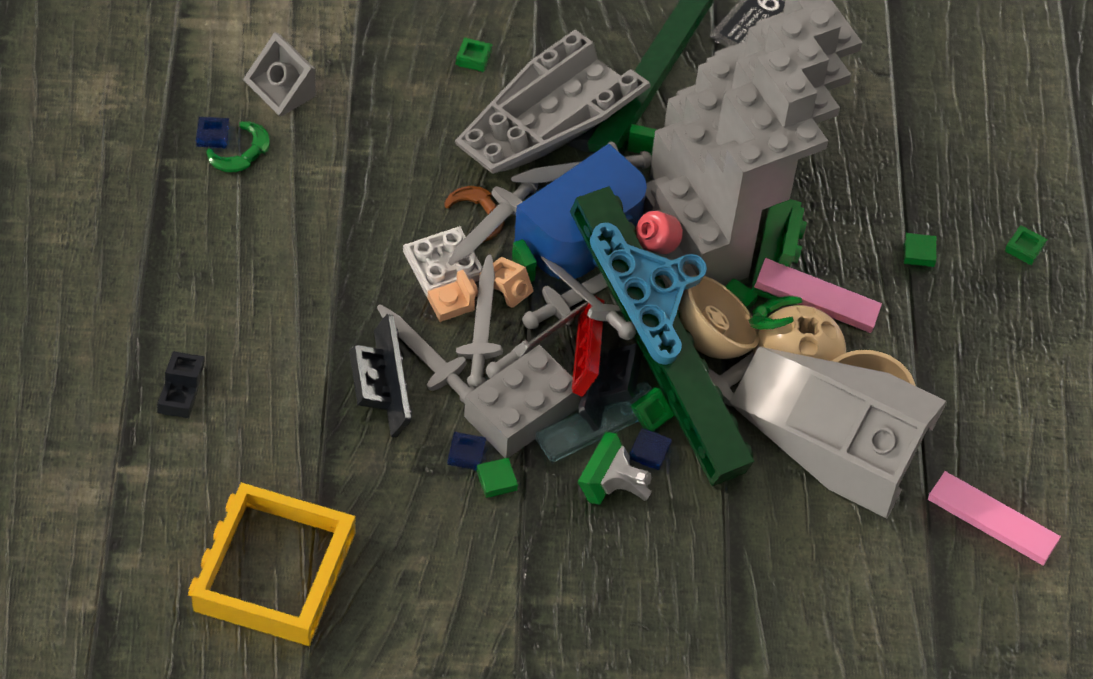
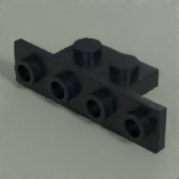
[349,314,412,438]
[578,321,643,431]

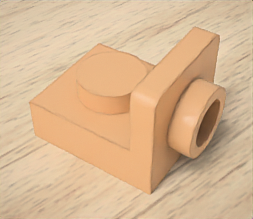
[479,257,533,308]
[428,270,478,322]

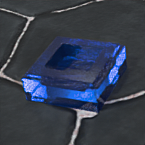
[196,117,230,148]
[629,428,672,470]
[447,432,486,470]

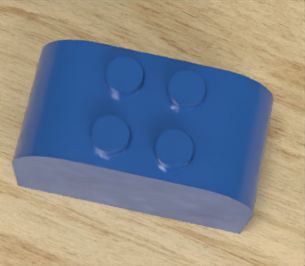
[514,144,647,279]

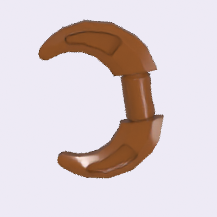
[444,186,505,242]

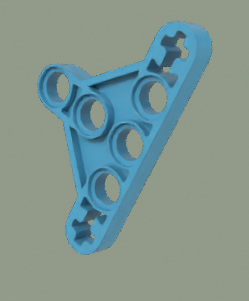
[590,222,707,365]

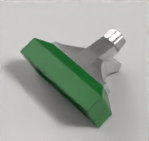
[578,432,652,505]

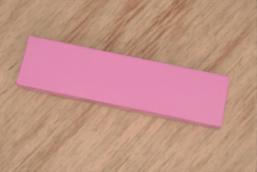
[754,258,882,333]
[927,471,1061,566]

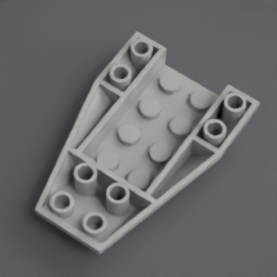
[455,30,651,173]
[729,346,947,519]

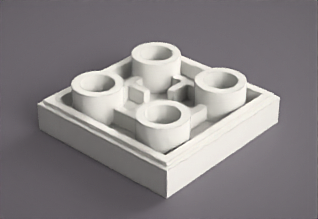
[403,226,482,298]

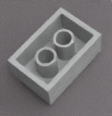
[464,345,581,458]

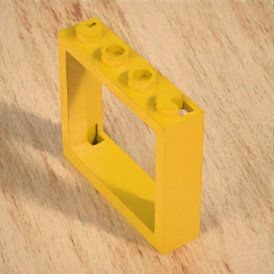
[188,483,356,646]

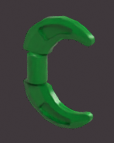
[206,121,270,172]
[748,296,802,330]

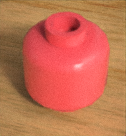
[636,211,683,254]

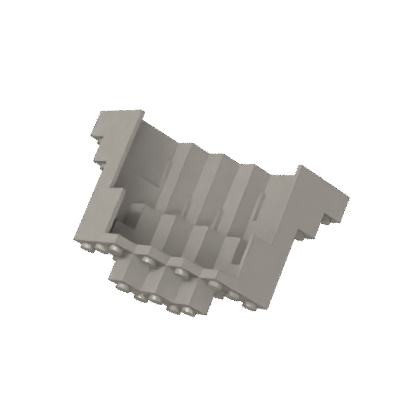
[643,0,863,288]

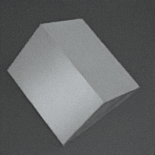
[243,32,316,116]

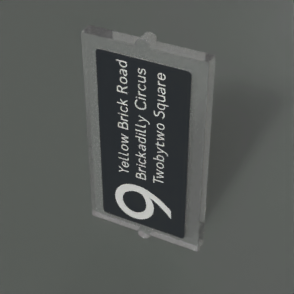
[710,0,786,47]

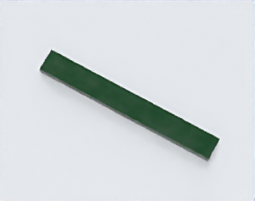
[587,0,714,152]

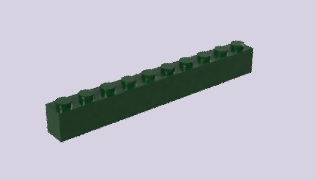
[570,186,754,487]

